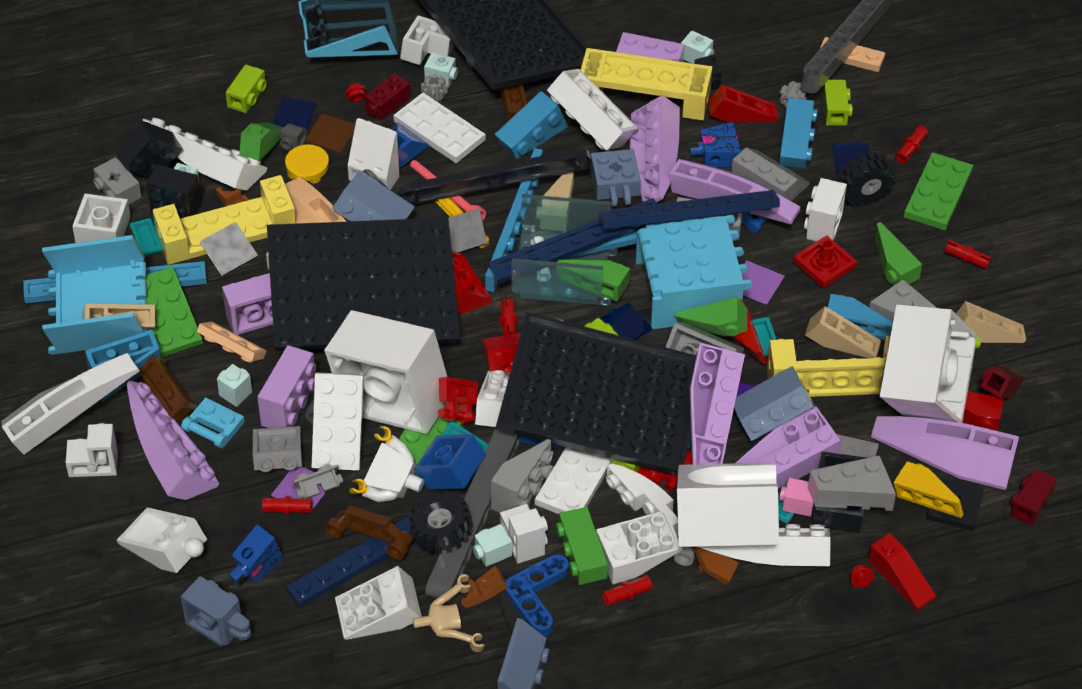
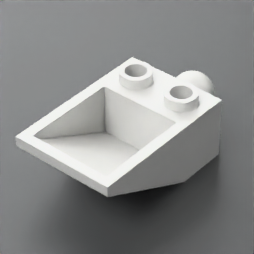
[116,507,207,573]

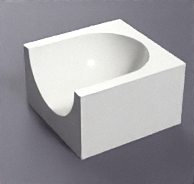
[880,304,977,423]
[325,310,447,434]
[677,463,779,547]

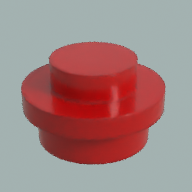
[345,84,366,102]
[850,564,875,588]

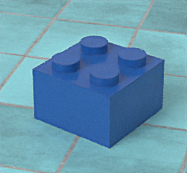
[415,434,486,490]

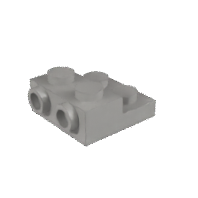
[253,426,302,472]

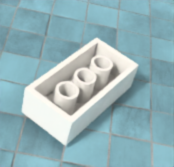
[547,69,638,151]

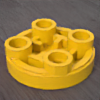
[285,144,329,183]

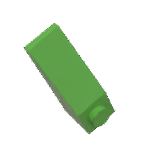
[239,122,283,162]
[875,222,922,285]
[557,260,630,301]
[675,297,747,336]

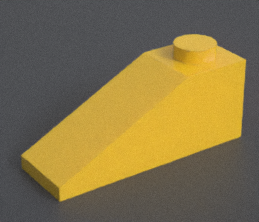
[893,462,963,518]

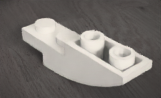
[606,463,678,536]

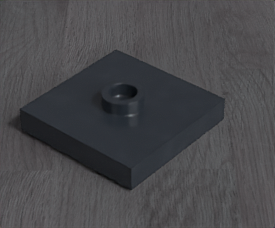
[927,478,984,531]

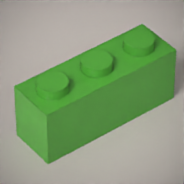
[556,507,608,585]

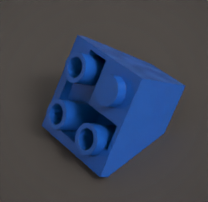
[389,123,429,169]

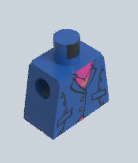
[689,122,741,167]
[228,525,284,585]

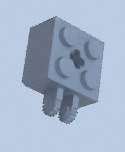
[590,149,641,206]
[181,576,251,646]

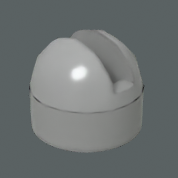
[674,547,695,566]

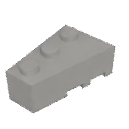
[808,456,896,511]

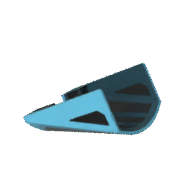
[298,0,399,58]

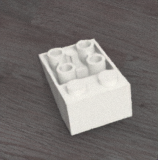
[348,118,399,190]
[475,370,509,427]
[596,510,682,584]
[335,566,422,640]

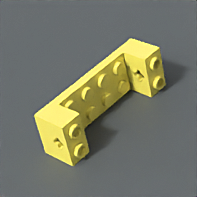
[581,48,712,121]
[153,175,296,265]
[767,336,891,397]

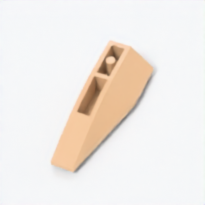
[285,178,346,223]

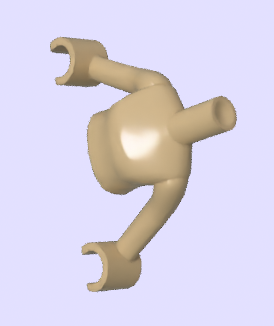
[413,574,485,652]

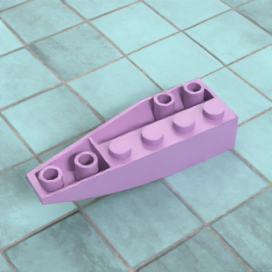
[630,95,680,202]
[669,159,800,224]
[689,343,745,465]
[127,381,220,500]
[735,407,842,488]
[871,416,1019,490]

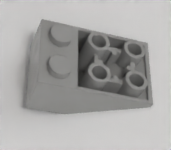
[491,439,553,513]

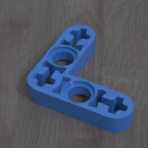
[505,555,569,636]

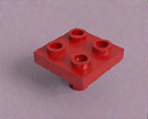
[793,235,857,288]

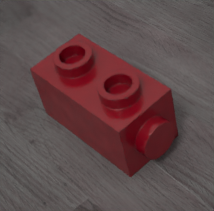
[365,73,411,121]
[980,366,1024,398]
[1010,469,1057,526]

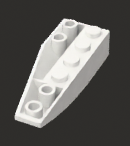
[143,117,267,190]
[1,353,140,455]
[698,524,830,566]

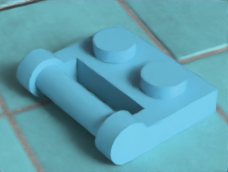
[181,397,245,449]

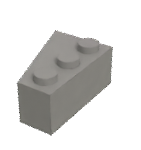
[870,280,937,322]

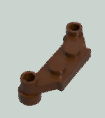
[324,505,413,560]

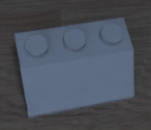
[332,170,415,221]
[734,366,816,441]
[498,618,550,689]

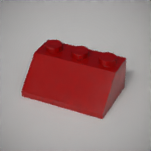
[452,251,493,314]

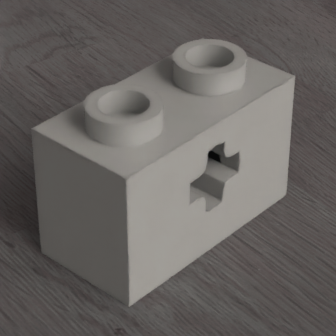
[93,157,142,204]

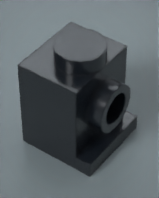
[694,54,722,89]

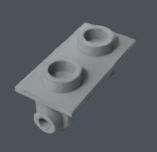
[291,464,343,498]

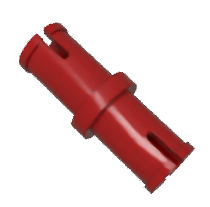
[895,125,928,164]
[944,239,991,270]
[500,298,518,336]
[262,496,313,515]
[602,575,653,606]

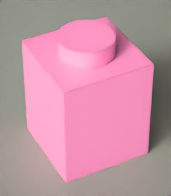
[780,478,814,516]

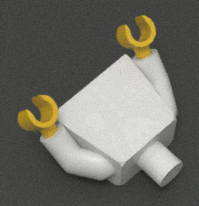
[350,426,424,503]

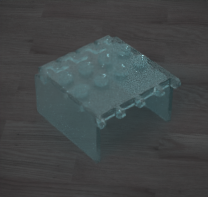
[511,194,617,306]

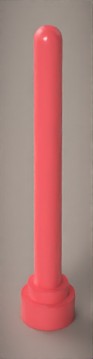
[410,160,486,221]

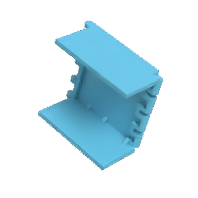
[635,215,753,329]
[42,235,147,355]

